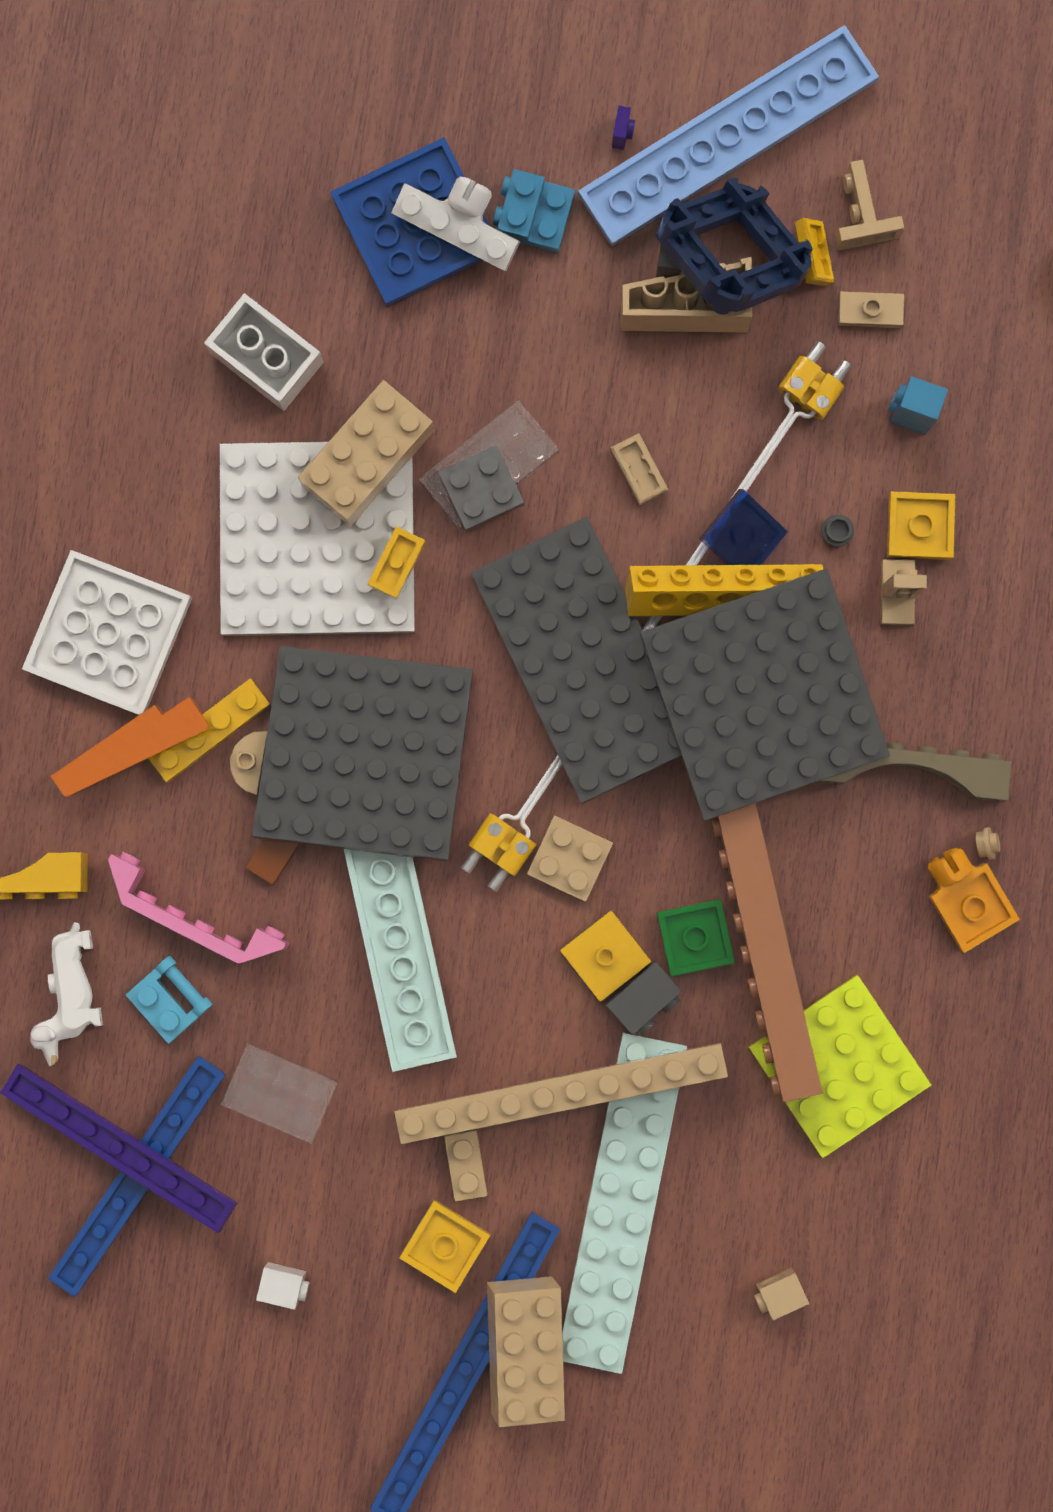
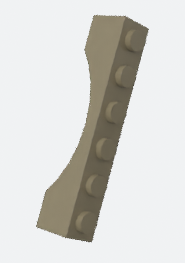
[816,743,1012,802]

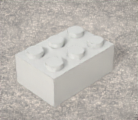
[204,293,324,411]

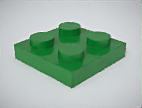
[656,899,735,977]

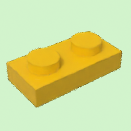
[367,526,426,600]

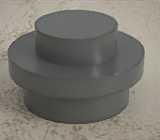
[821,515,854,547]

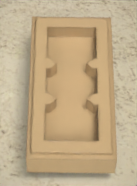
[838,291,904,328]
[610,433,669,506]

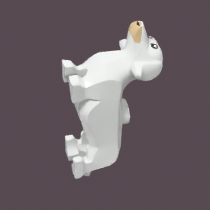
[30,922,103,1067]

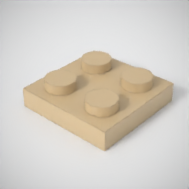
[527,815,613,902]

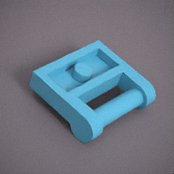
[126,956,213,1044]

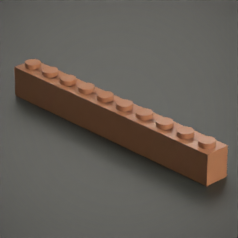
[711,803,823,1102]

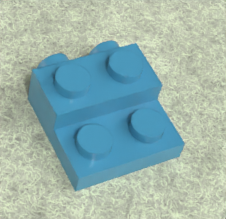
[493,169,575,253]

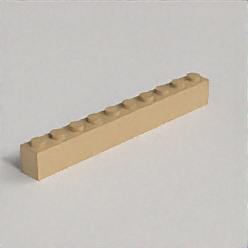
[394,1042,728,1144]

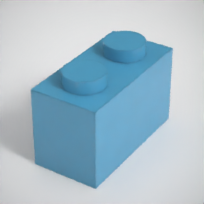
[888,376,948,435]

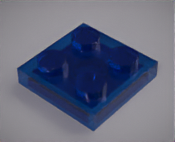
[699,489,788,565]

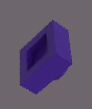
[612,105,635,150]

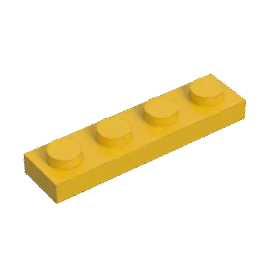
[148,678,271,783]

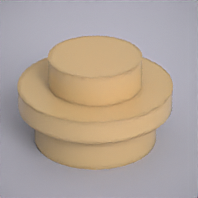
[976,827,1000,860]

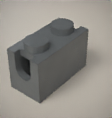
[605,961,682,1035]

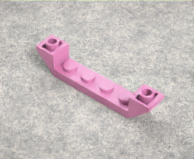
[108,852,290,964]

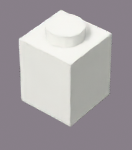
[256,1262,310,1310]

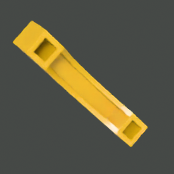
[0,852,88,900]

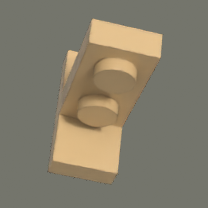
[834,160,904,251]
[880,559,927,626]

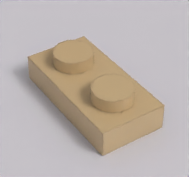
[444,1129,488,1202]

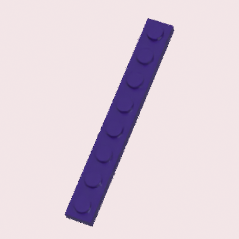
[0,1064,238,1233]

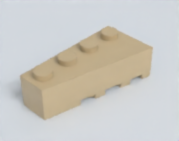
[621,257,752,333]

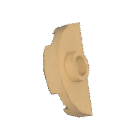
[230,731,268,795]

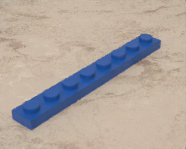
[48,1056,227,1297]

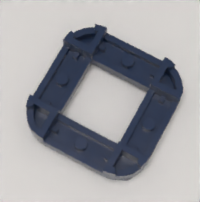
[656,178,813,315]

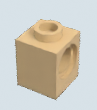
[754,1268,809,1320]

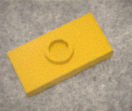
[795,218,834,286]

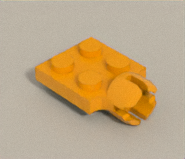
[928,848,1020,953]

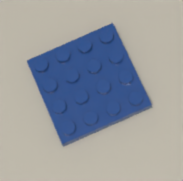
[330,137,489,307]

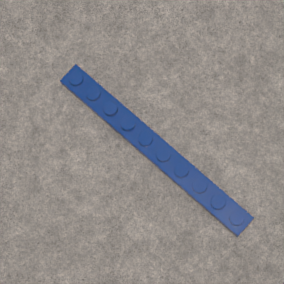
[370,1211,560,1512]

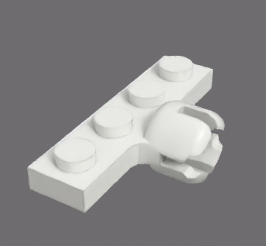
[391,177,520,271]

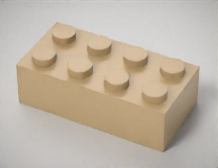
[298,380,435,527]
[487,1276,565,1428]

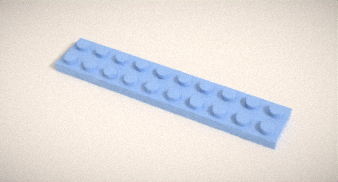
[578,25,879,247]

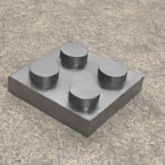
[438,445,524,532]

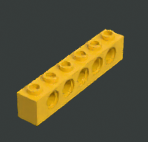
[625,564,823,616]

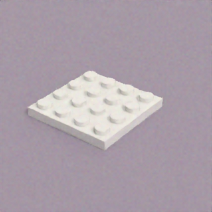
[22,550,192,715]

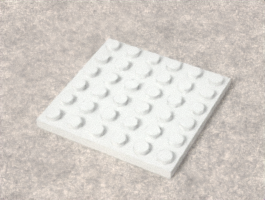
[220,442,415,636]

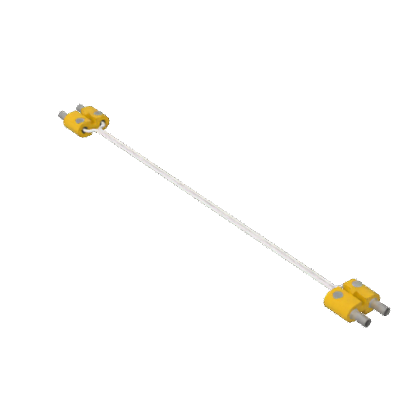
[461,341,851,892]

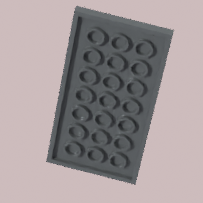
[471,517,681,804]

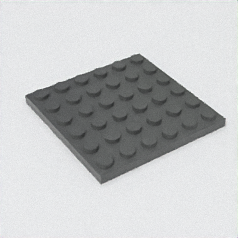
[639,568,890,820]
[252,646,473,862]

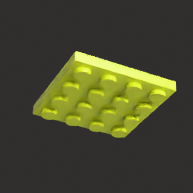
[748,975,931,1158]

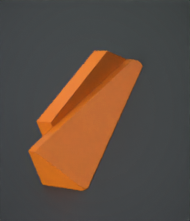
[50,697,209,797]

